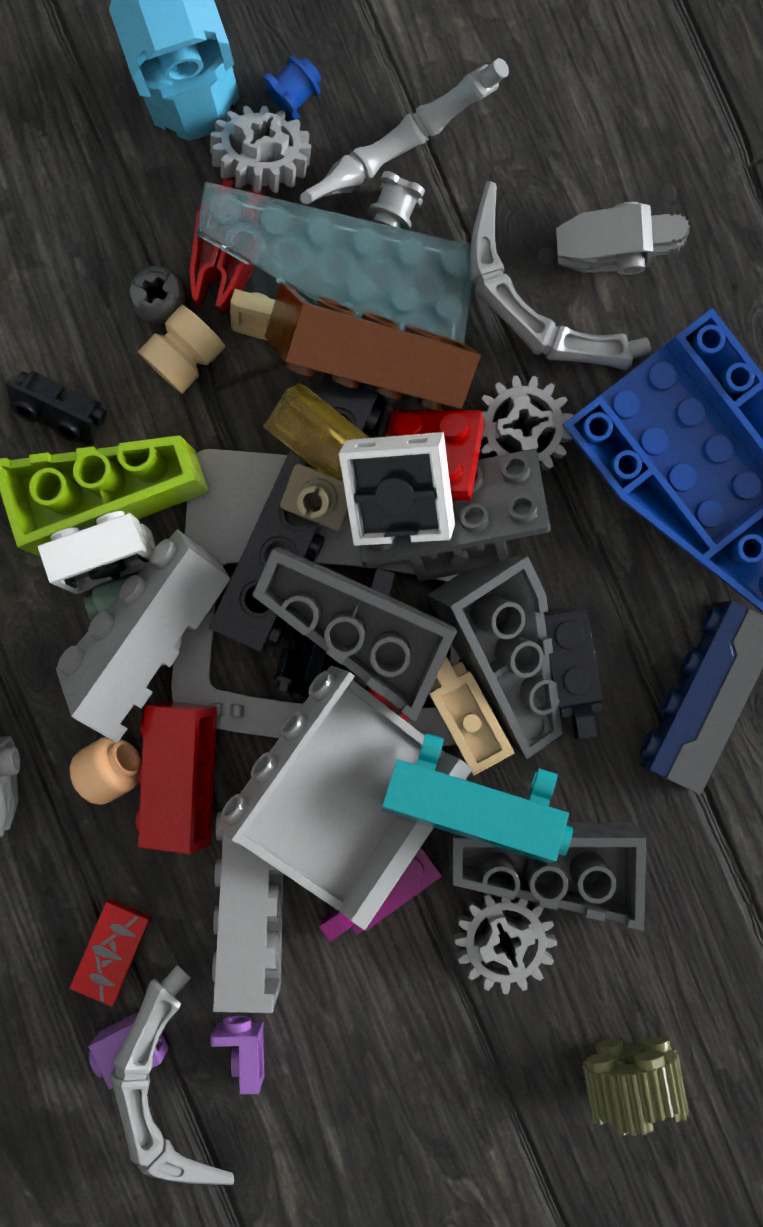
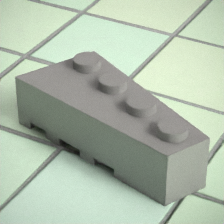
[56,529,231,743]
[212,812,284,1013]

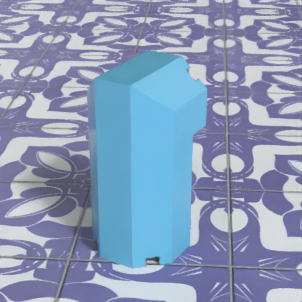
[109,0,240,141]

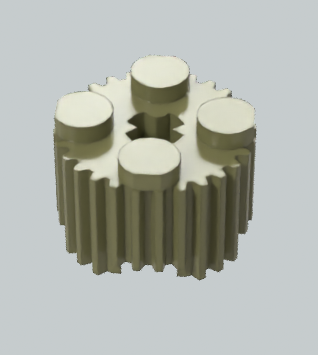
[582,1036,689,1136]

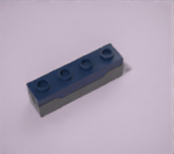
[640,600,763,795]

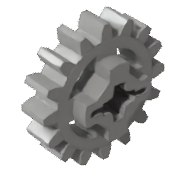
[210,106,311,193]
[479,376,574,472]
[454,893,557,994]

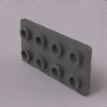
[359,449,551,582]

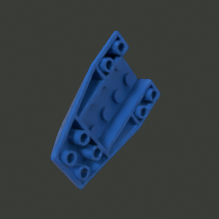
[562,308,763,613]

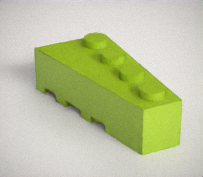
[0,435,210,557]

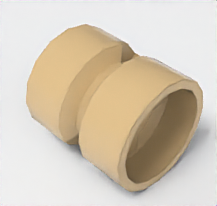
[137,304,226,394]

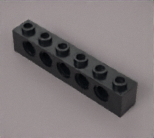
[209,373,383,652]

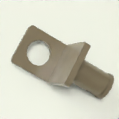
[280,464,348,531]

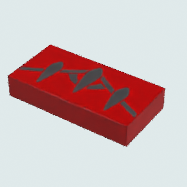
[69,899,152,1006]

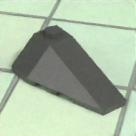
[426,554,563,760]

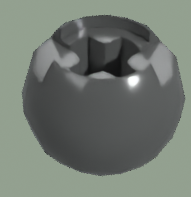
[128,265,187,325]

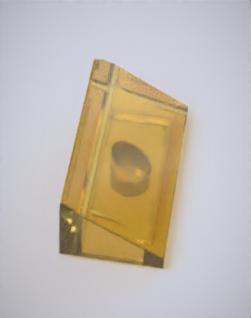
[263,383,370,481]

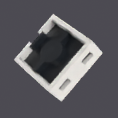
[339,432,455,546]
[37,511,156,594]

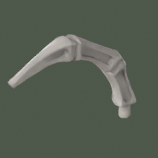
[300,58,509,204]
[469,181,651,370]
[110,965,234,1185]

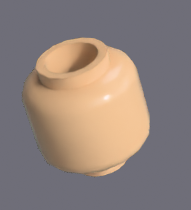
[70,737,141,805]

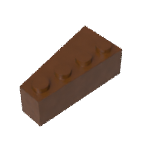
[265,282,481,411]

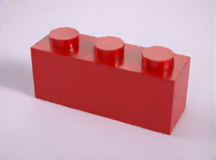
[136,701,217,854]

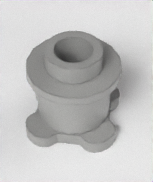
[368,171,425,235]

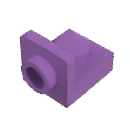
[210,1015,265,1094]

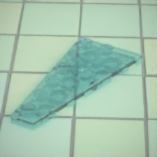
[196,182,472,343]

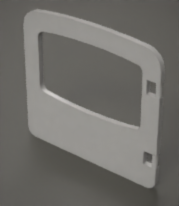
[171,449,461,746]

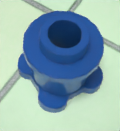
[262,56,321,120]

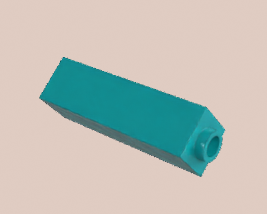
[382,733,573,864]

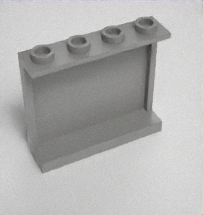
[217,666,473,930]

